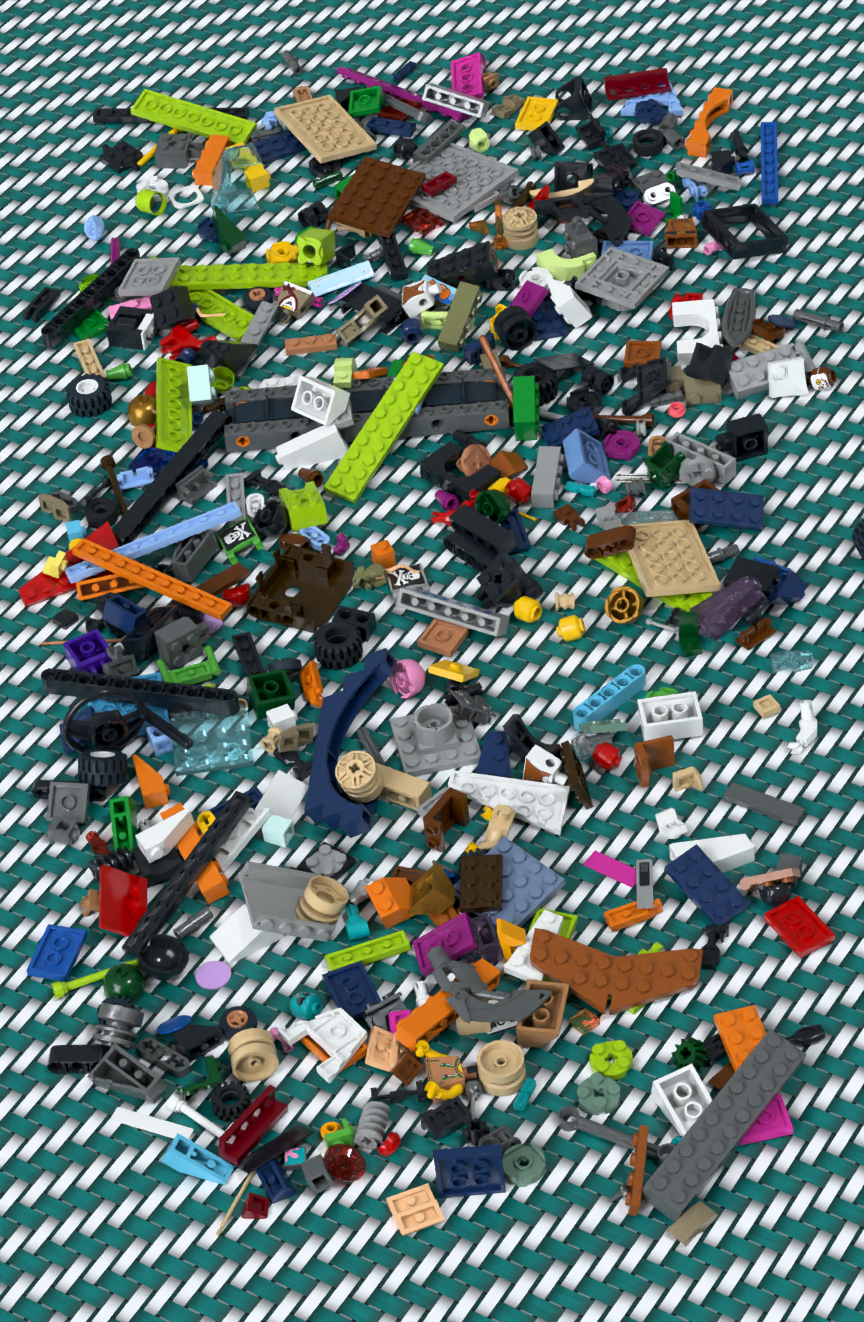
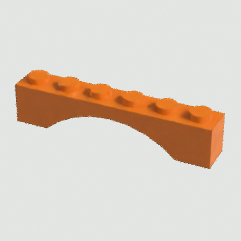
[685,87,733,158]

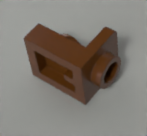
[390,1051,424,1086]

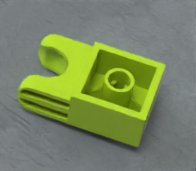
[278,481,328,531]

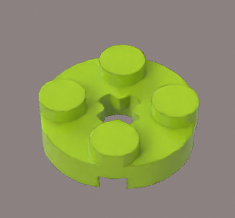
[589,1040,633,1080]

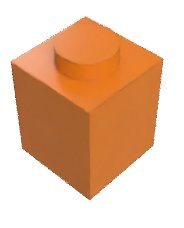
[370,540,396,569]

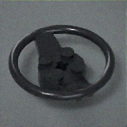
[62,688,145,753]

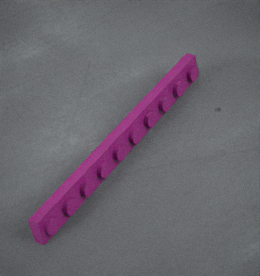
[337,67,469,122]

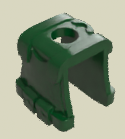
[644,441,686,489]

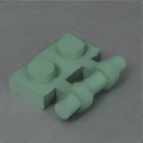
[579,719,628,734]

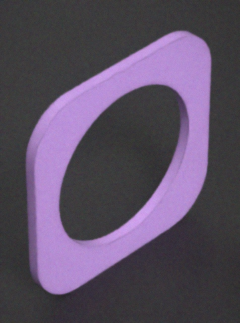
[328,281,362,305]

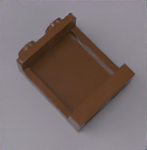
[423,787,470,852]

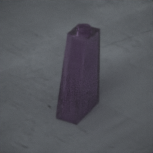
[689,575,765,641]

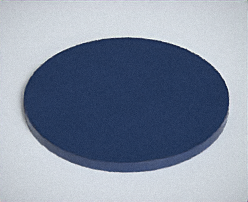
[768,315,797,327]

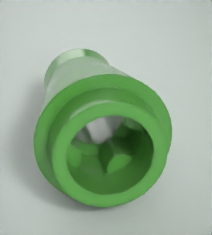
[409,238,435,256]
[106,362,133,380]

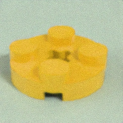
[266,241,299,264]

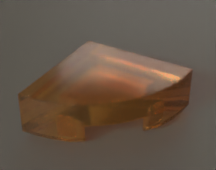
[469,219,489,234]

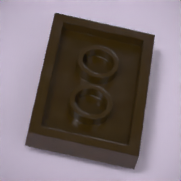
[560,740,594,810]
[460,854,503,913]

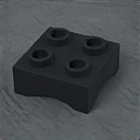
[132,846,183,887]

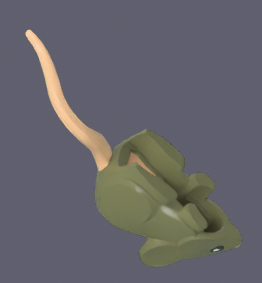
[352,564,420,591]

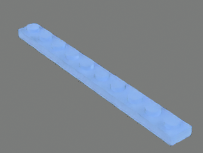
[65,501,242,584]

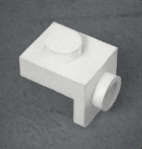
[655,808,688,839]

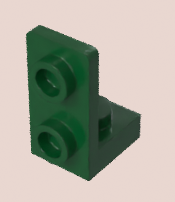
[678,611,703,657]

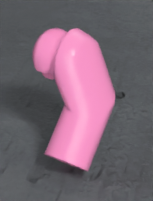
[269,1027,294,1053]

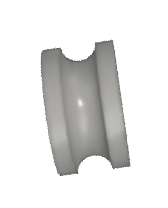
[636,421,646,437]

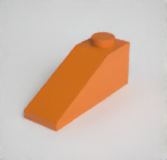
[132,754,171,809]

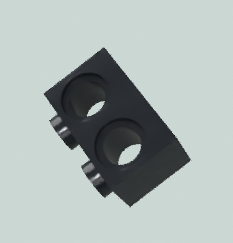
[331,606,377,642]

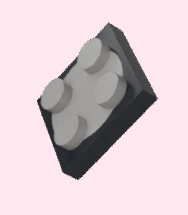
[298,841,356,881]

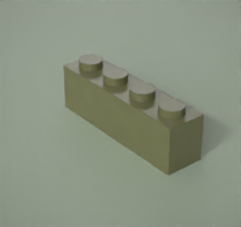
[437,281,483,353]

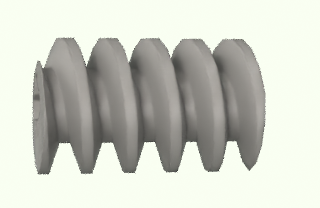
[354,1101,391,1150]

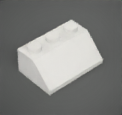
[291,376,350,426]
[637,691,703,741]

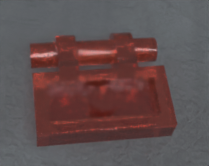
[401,207,444,236]

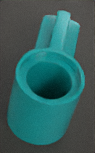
[345,904,370,941]

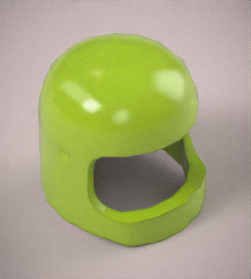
[135,189,167,216]

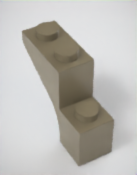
[665,365,722,406]

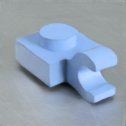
[262,111,279,130]

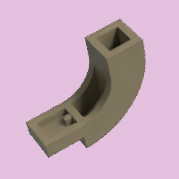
[336,294,388,345]

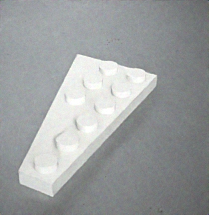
[448,770,570,836]

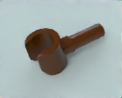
[500,355,524,369]

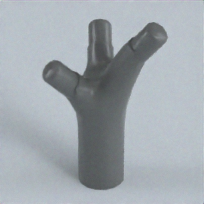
[609,1178,631,1202]

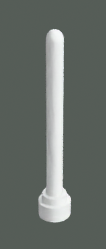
[168,1093,251,1156]

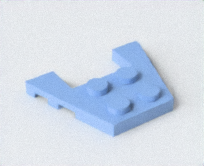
[621,83,683,116]

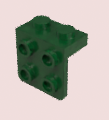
[177,1055,222,1096]

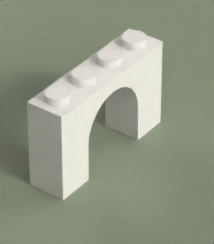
[672,299,723,366]

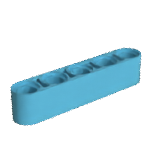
[573,664,646,732]

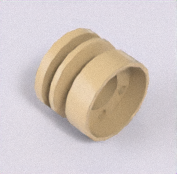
[502,207,539,250]
[335,751,384,803]
[296,876,349,925]

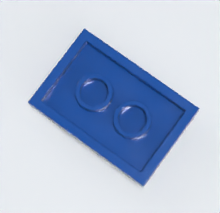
[26,924,88,982]

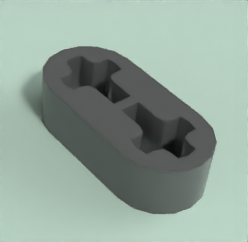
[50,491,79,515]

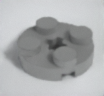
[679,456,716,486]

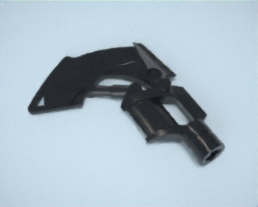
[534,193,633,247]

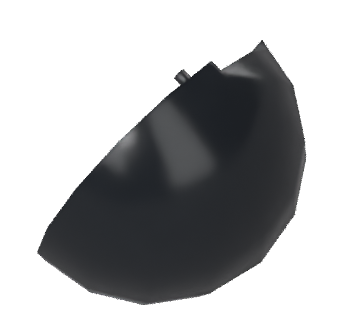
[136,934,189,980]

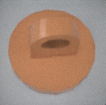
[456,444,491,476]

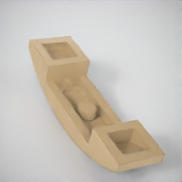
[530,178,594,199]

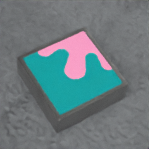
[284,1146,307,1171]

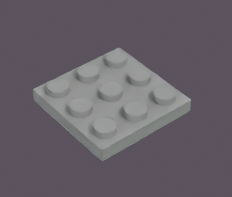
[117,257,181,297]

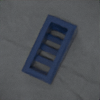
[463,333,495,366]

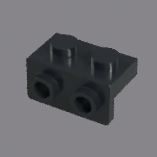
[575,114,606,150]

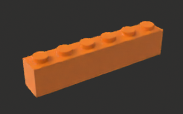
[160,802,230,905]
[395,958,501,1053]

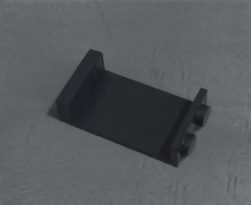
[339,282,409,334]

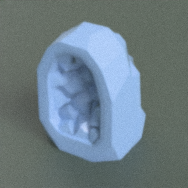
[84,215,105,242]

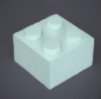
[187,365,217,407]

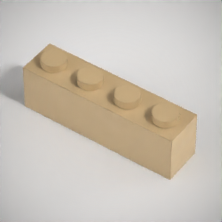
[376,763,432,811]

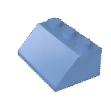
[562,428,611,484]

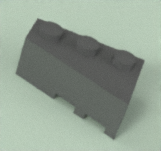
[171,530,219,582]
[87,1043,169,1103]

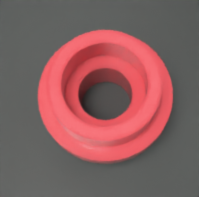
[668,402,686,418]

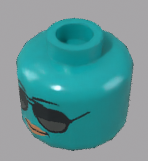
[290,992,322,1021]

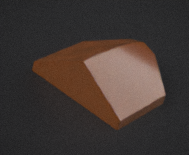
[489,451,528,478]

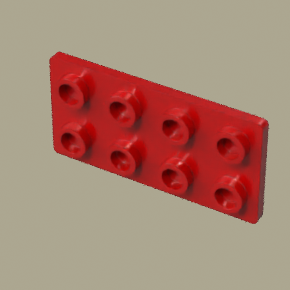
[99,865,147,937]

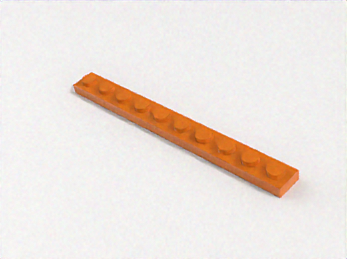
[72,538,233,621]

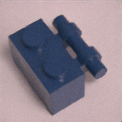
[102,593,149,634]

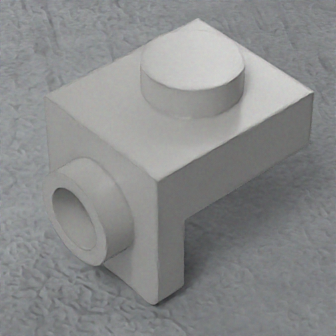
[595,504,622,530]

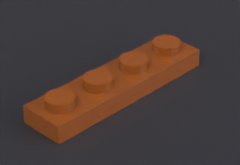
[625,1125,649,1216]

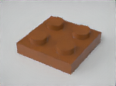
[624,341,662,368]

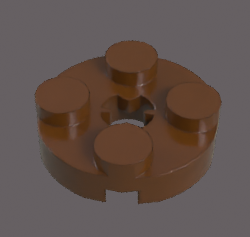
[751,319,786,342]

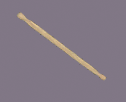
[216,1169,257,1236]

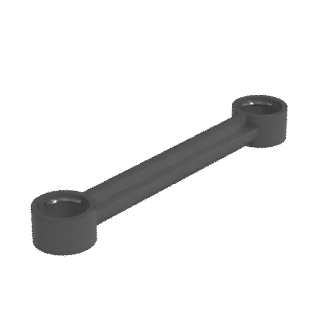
[384,92,432,124]
[558,1106,676,1166]

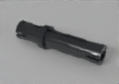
[730,130,749,163]

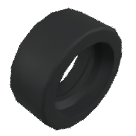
[633,129,664,157]

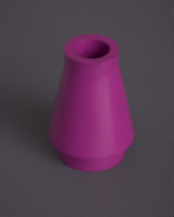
[434,490,459,511]

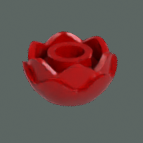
[377,1131,401,1156]

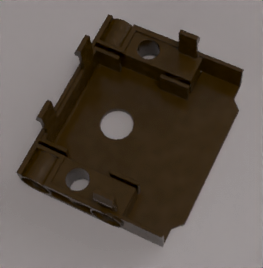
[246,543,355,633]

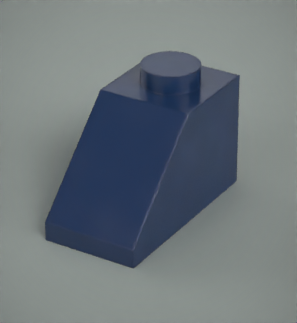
[768,570,808,605]

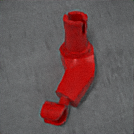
[431,489,480,527]

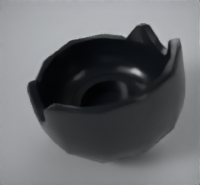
[758,884,792,907]

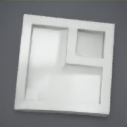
[768,357,808,398]

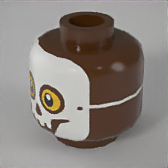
[809,366,837,391]

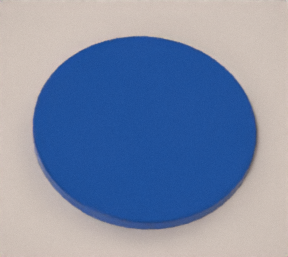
[156,1015,192,1034]

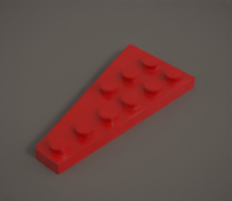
[18,521,119,608]

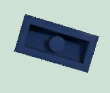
[256,1158,297,1203]

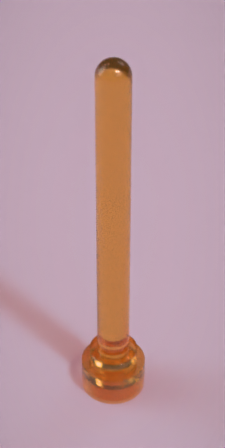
[493,199,507,250]

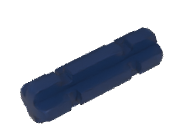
[393,61,416,83]

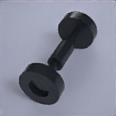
[370,1080,425,1103]

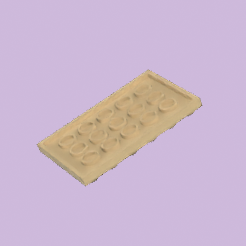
[274,95,377,163]
[620,520,721,597]

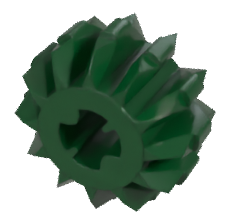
[671,1037,709,1074]

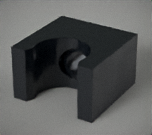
[686,342,735,386]

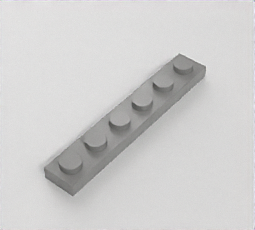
[233,301,278,381]

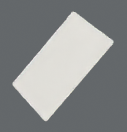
[255,770,309,820]

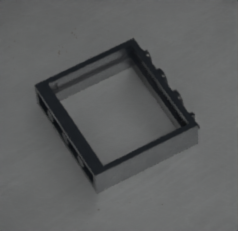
[701,203,789,260]

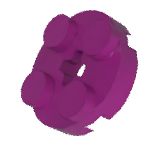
[604,430,640,461]

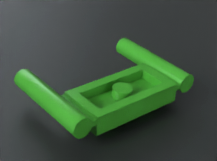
[157,645,221,685]

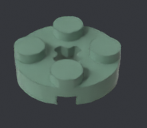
[577,1073,621,1115]
[503,1144,546,1187]

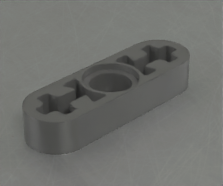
[138,1037,191,1078]

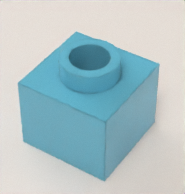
[65,520,87,542]

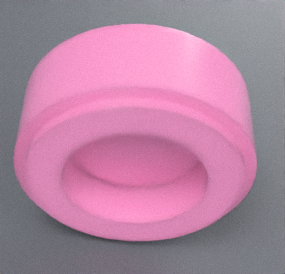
[596,475,613,494]

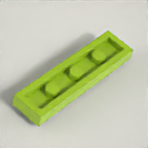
[324,930,411,972]

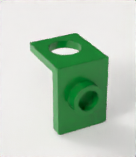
[663,191,683,224]

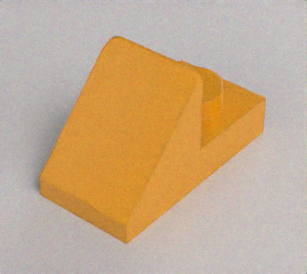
[496,919,526,963]

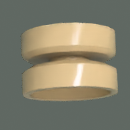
[227,1028,279,1082]
[477,1040,526,1097]

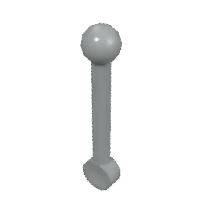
[645,618,678,635]

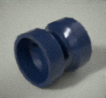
[175,347,197,365]

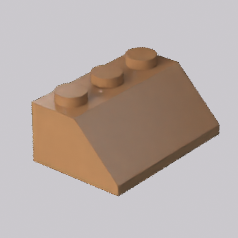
[516,979,570,1048]

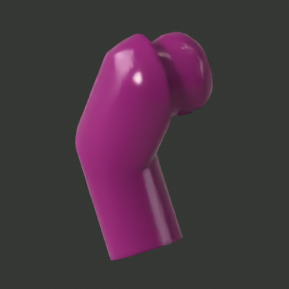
[333,533,350,556]

